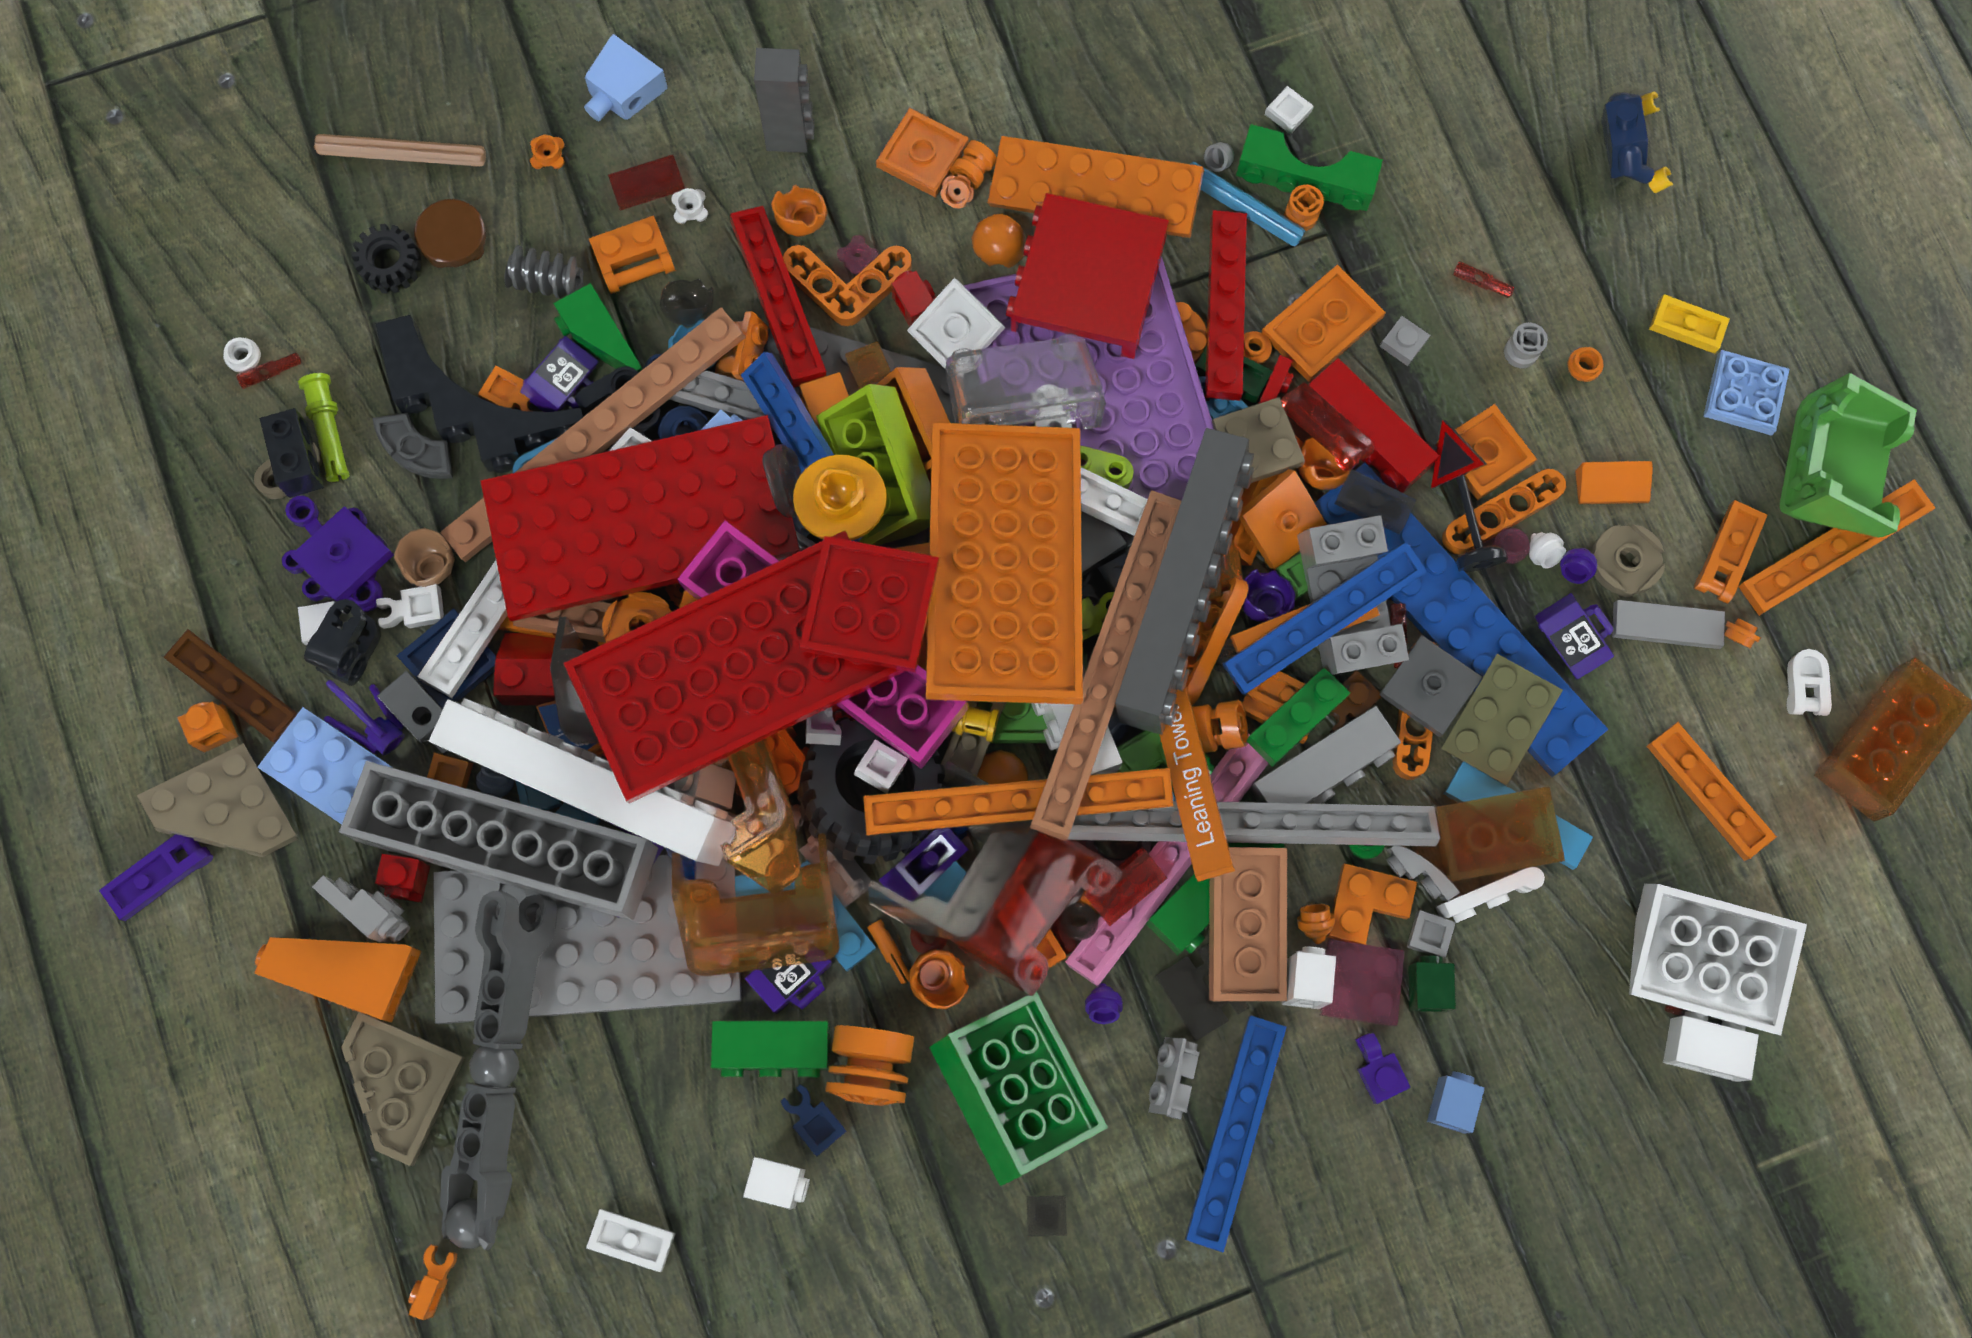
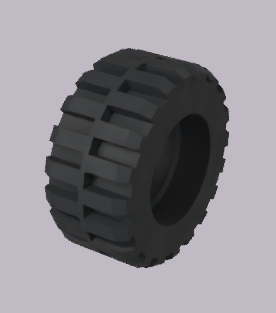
[798,716,946,864]

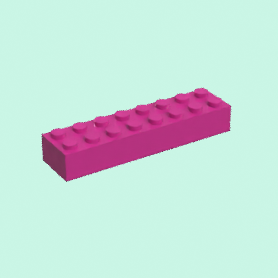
[677,521,968,769]

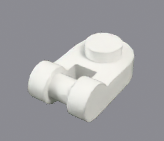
[1787,649,1832,716]

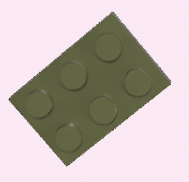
[1441,654,1563,786]

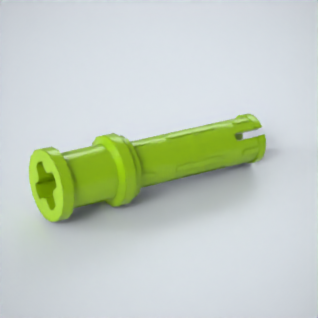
[298,373,350,482]

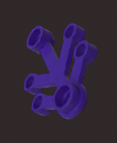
[282,496,387,612]

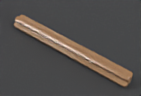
[314,134,486,167]

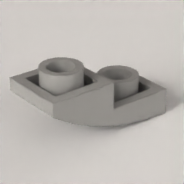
[1386,845,1460,901]

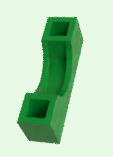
[1236,124,1383,211]

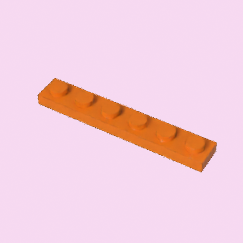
[1738,479,1936,616]

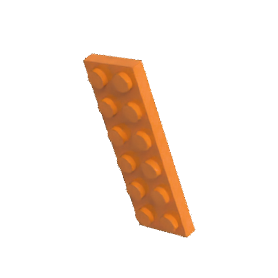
[988,136,1204,238]

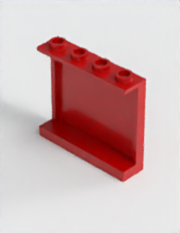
[1006,193,1169,359]

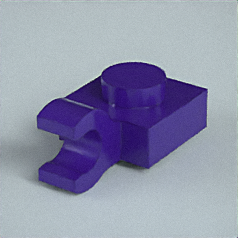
[1355,1033,1411,1104]

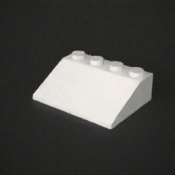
[1629,884,1807,1036]

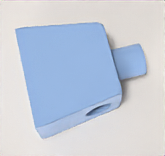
[584,34,667,121]

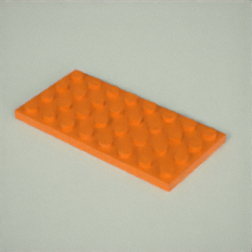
[926,422,1083,705]

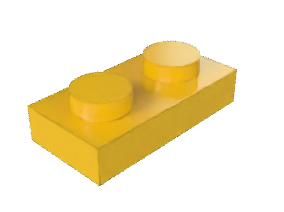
[1649,294,1730,354]

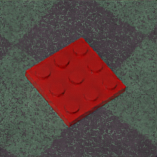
[799,536,939,673]

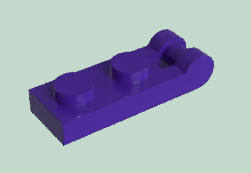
[99,834,213,922]

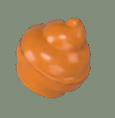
[1297,904,1335,944]

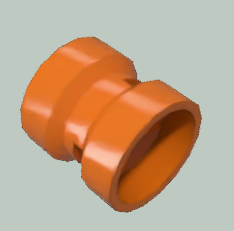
[950,140,997,190]
[1284,185,1324,231]

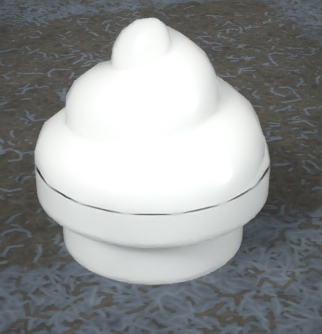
[1529,532,1566,568]

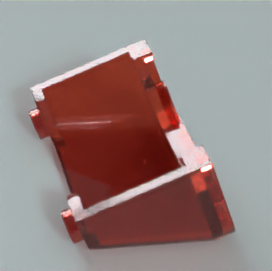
[946,820,1123,997]

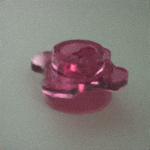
[837,235,878,275]

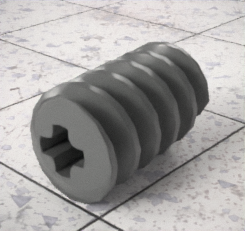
[504,245,584,299]

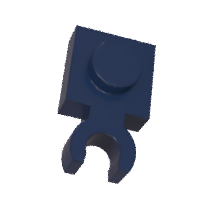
[781,1085,847,1157]

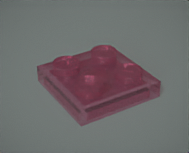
[1320,940,1405,1027]

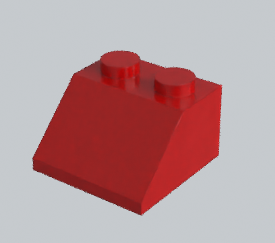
[493,633,579,705]

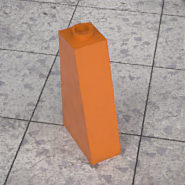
[254,937,422,1023]

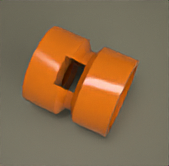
[1192,699,1248,753]

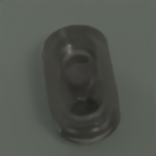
[762,444,802,518]

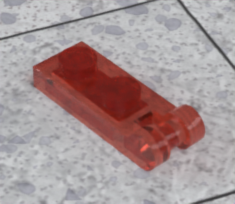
[1281,382,1374,471]

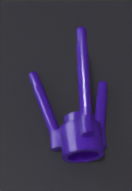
[324,680,405,755]

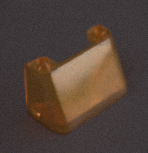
[713,738,801,894]

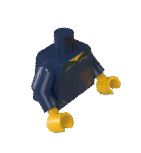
[1602,92,1673,193]

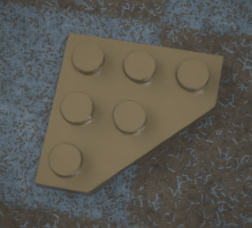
[137,743,298,857]
[341,1012,465,1166]

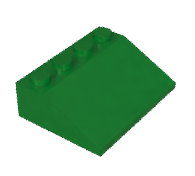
[929,991,1108,1187]

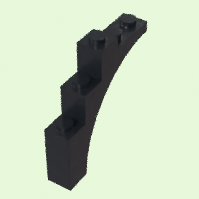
[376,315,584,473]

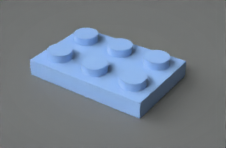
[258,707,393,824]

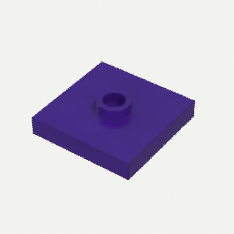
[290,506,394,602]

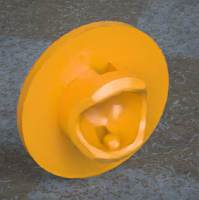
[793,455,887,541]

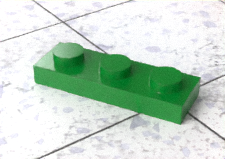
[1246,667,1350,767]

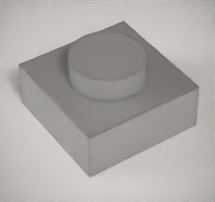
[1380,316,1430,366]
[1407,910,1456,959]

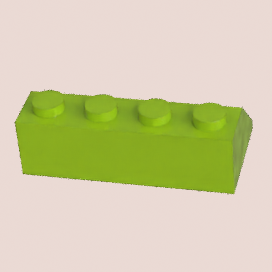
[816,384,931,546]

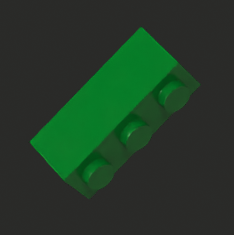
[711,1021,830,1078]

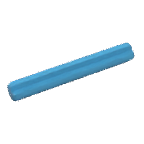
[1190,162,1305,246]

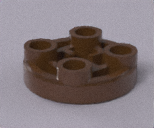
[414,199,486,268]

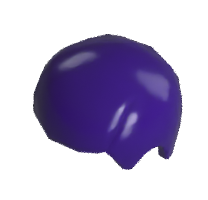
[1242,569,1296,623]

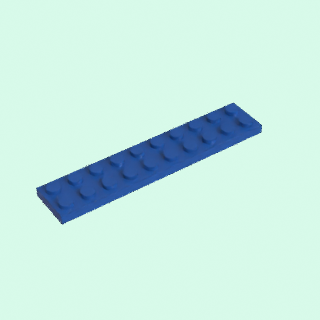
[1315,463,1608,778]

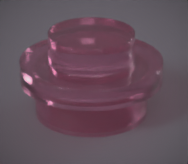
[1493,528,1530,564]

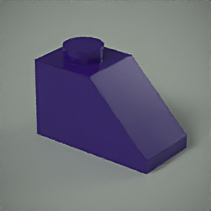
[879,828,968,908]

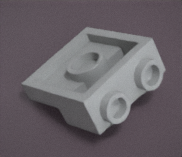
[312,875,410,944]

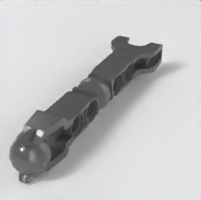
[440,891,557,1250]

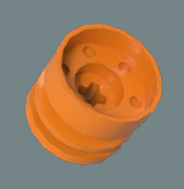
[825,1025,914,1106]

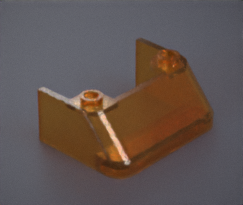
[671,833,840,976]

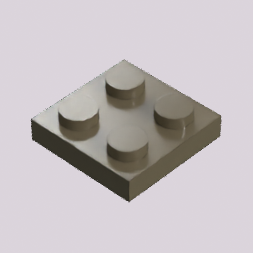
[1212,397,1305,483]

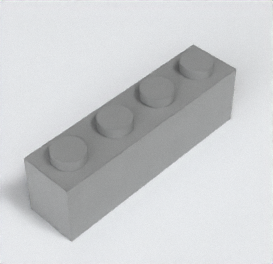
[1249,706,1401,804]

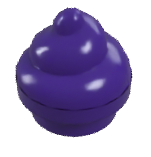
[1560,548,1598,584]
[1085,983,1123,1024]

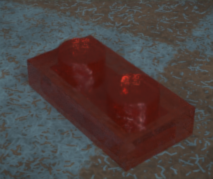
[608,154,685,211]
[1084,847,1168,926]

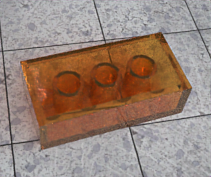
[1814,657,1972,822]

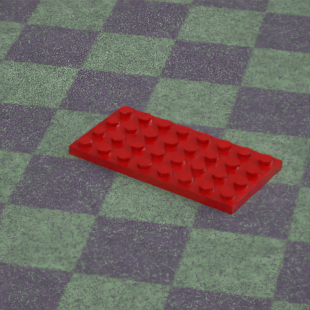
[480,415,800,622]
[563,530,905,804]

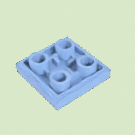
[1703,350,1789,436]

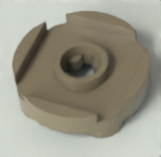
[1591,525,1665,598]

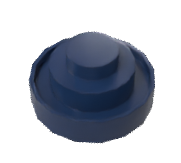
[658,406,709,440]

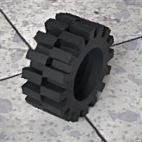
[352,224,422,294]

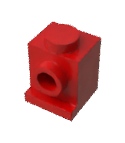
[891,270,936,327]
[375,854,430,903]

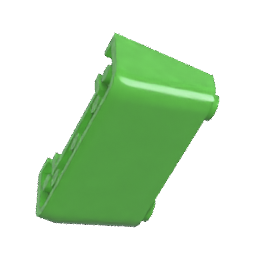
[1780,373,1917,538]

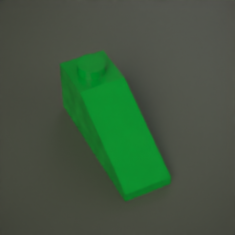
[553,283,643,372]

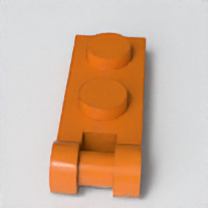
[1693,500,1768,604]

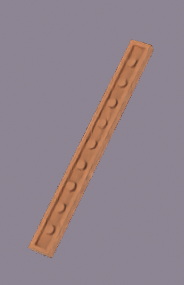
[440,307,746,562]
[1030,490,1181,841]

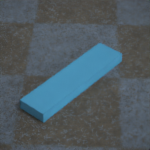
[1443,761,1593,870]

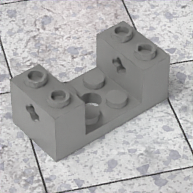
[1297,515,1409,675]

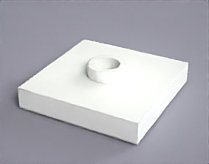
[907,278,1006,379]

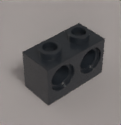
[259,408,324,498]

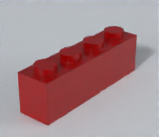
[1303,358,1440,495]

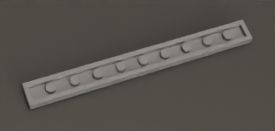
[1067,801,1440,846]

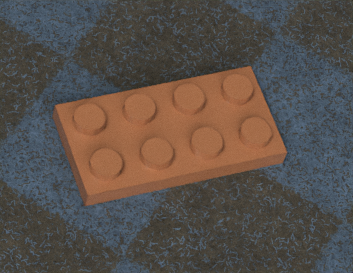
[1209,847,1287,1001]

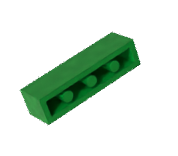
[1146,843,1285,956]

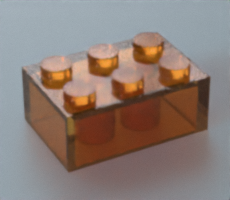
[1435,786,1565,881]

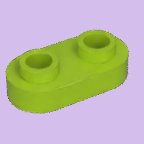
[1080,446,1134,489]

